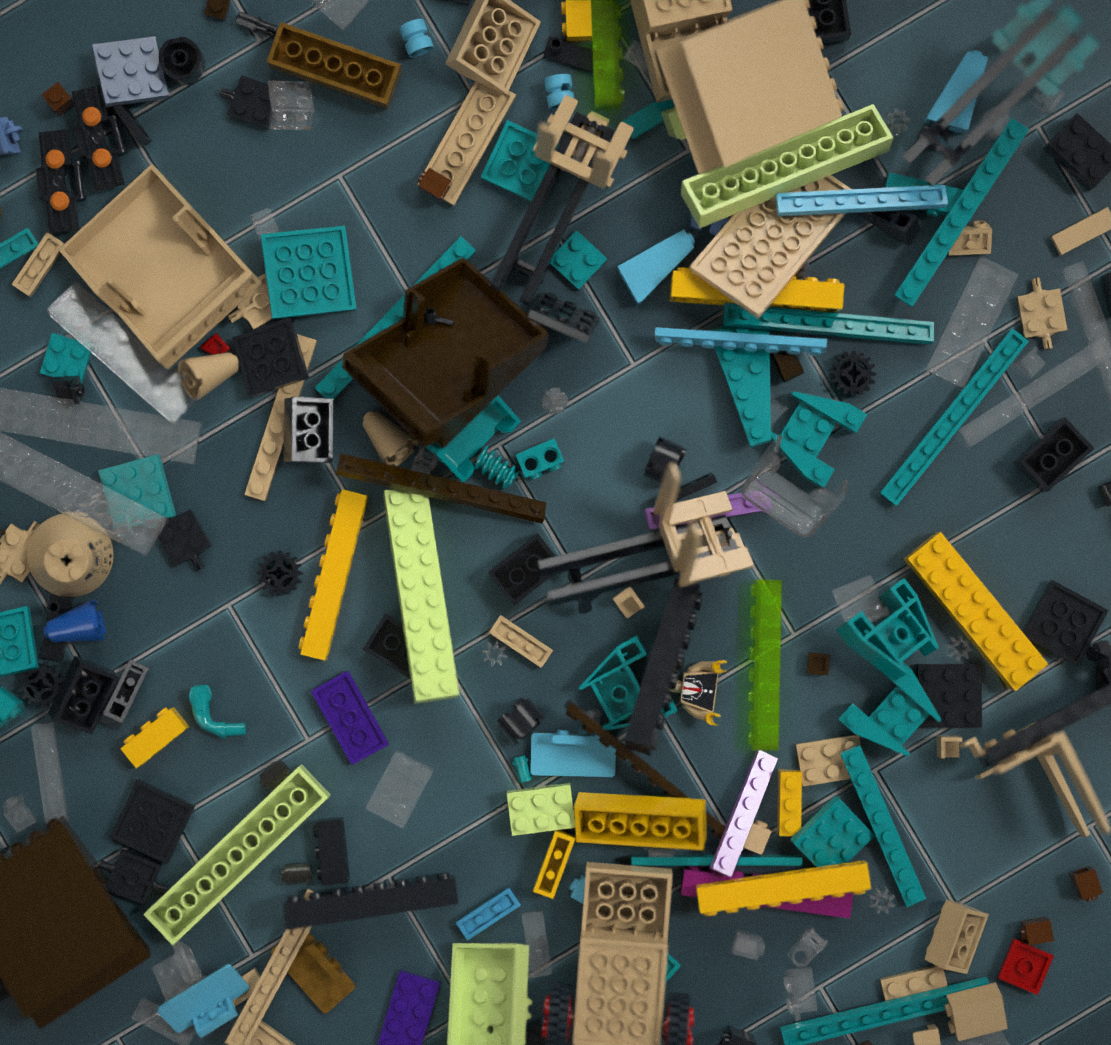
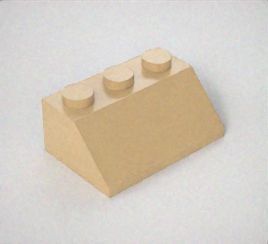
[924,900,989,974]

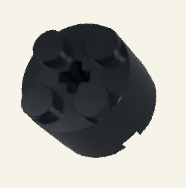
[159,37,205,85]
[643,437,687,483]
[497,698,546,746]

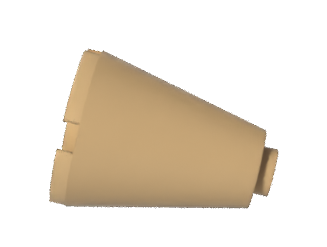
[178,352,240,400]
[362,411,419,466]

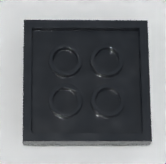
[528,292,600,343]
[232,317,309,398]
[1023,580,1109,666]
[917,664,982,728]
[110,779,196,864]

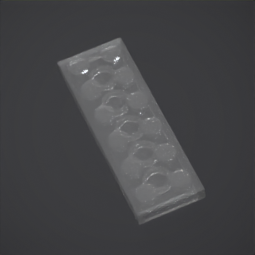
[925,256,1019,389]

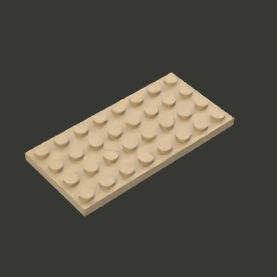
[689,175,851,319]

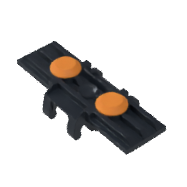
[71,85,128,191]
[36,129,87,233]

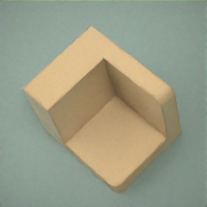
[612,586,644,618]
[937,735,962,759]
[912,1024,941,1045]

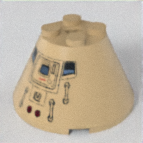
[27,513,114,597]

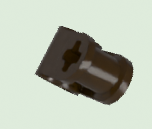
[770,351,804,383]

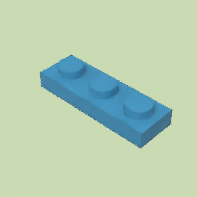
[456,887,521,941]

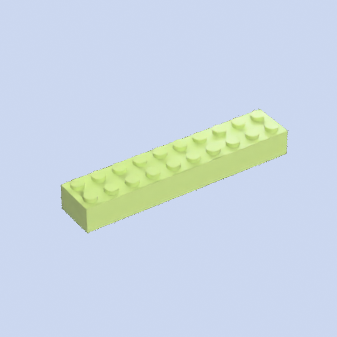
[681,104,893,228]
[383,489,459,704]
[143,764,331,945]

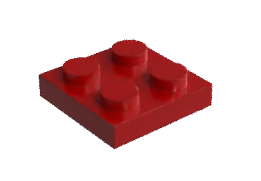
[997,938,1054,995]

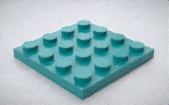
[260,226,356,319]

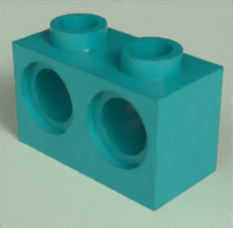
[516,438,564,481]

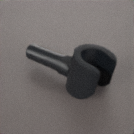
[424,308,454,326]

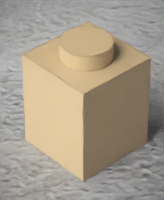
[743,819,771,855]

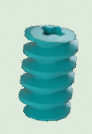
[474,445,521,490]

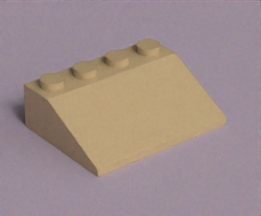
[445,0,541,94]

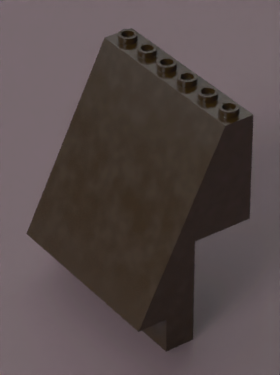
[342,257,548,449]
[0,816,151,1030]

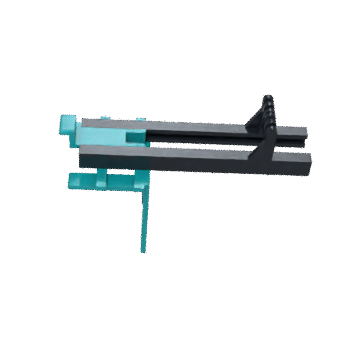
[903,0,1099,185]

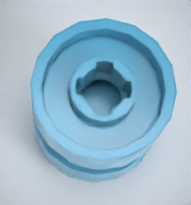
[398,19,434,58]
[544,74,574,110]

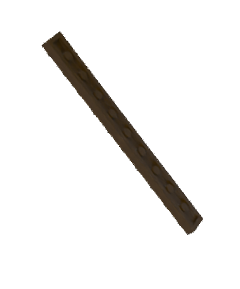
[336,453,546,524]
[564,699,726,839]

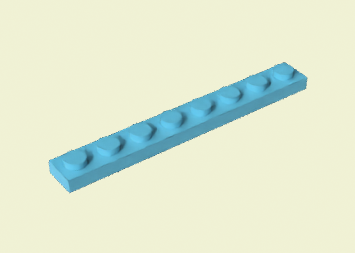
[775,185,948,216]
[655,327,827,356]

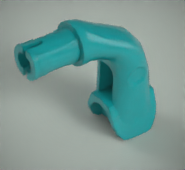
[189,685,246,739]

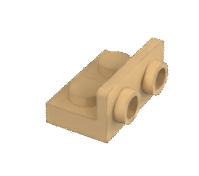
[948,221,992,255]

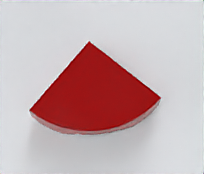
[201,333,231,354]

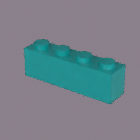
[883,172,963,217]

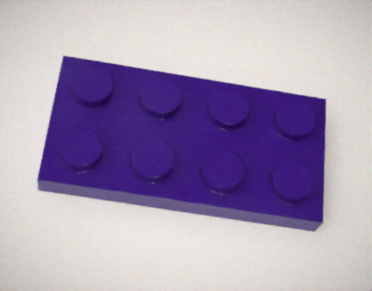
[311,670,389,765]
[378,970,440,1045]

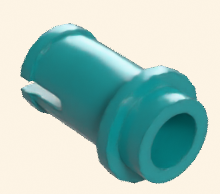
[512,754,532,783]

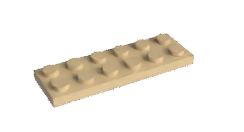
[417,81,516,206]

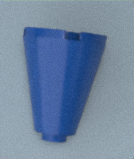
[44,599,106,642]

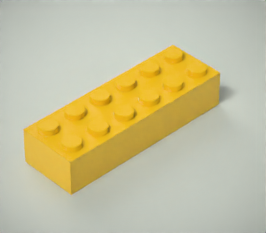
[574,792,707,850]

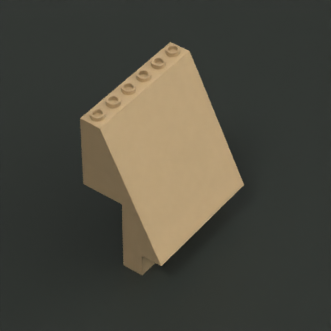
[656,0,844,174]
[59,164,262,369]

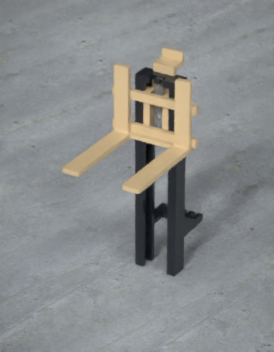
[490,95,634,306]

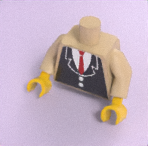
[671,660,727,726]

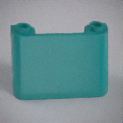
[426,395,521,482]

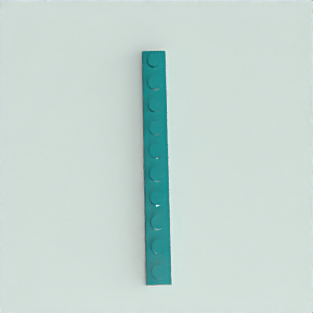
[894,118,1030,307]
[315,236,476,400]
[723,303,934,345]
[879,328,1029,506]
[780,977,989,1045]

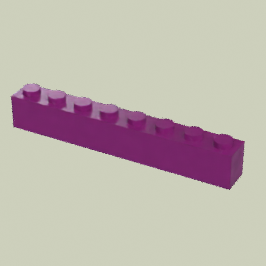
[680,866,853,918]

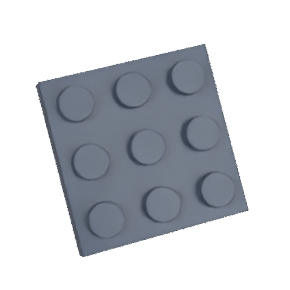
[92,36,169,107]

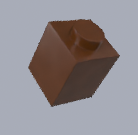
[42,82,74,117]
[418,168,452,202]
[1070,866,1103,901]
[1019,916,1054,946]

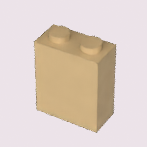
[944,982,1008,1041]

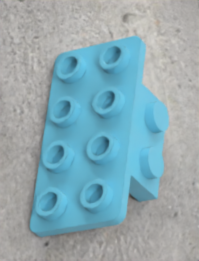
[531,730,616,777]
[157,964,250,1038]

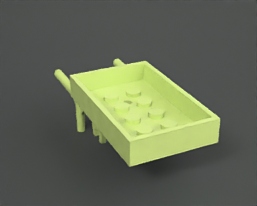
[447,943,532,1045]

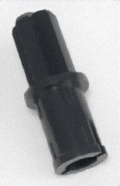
[236,12,279,39]

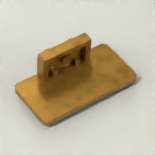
[271,932,355,1013]

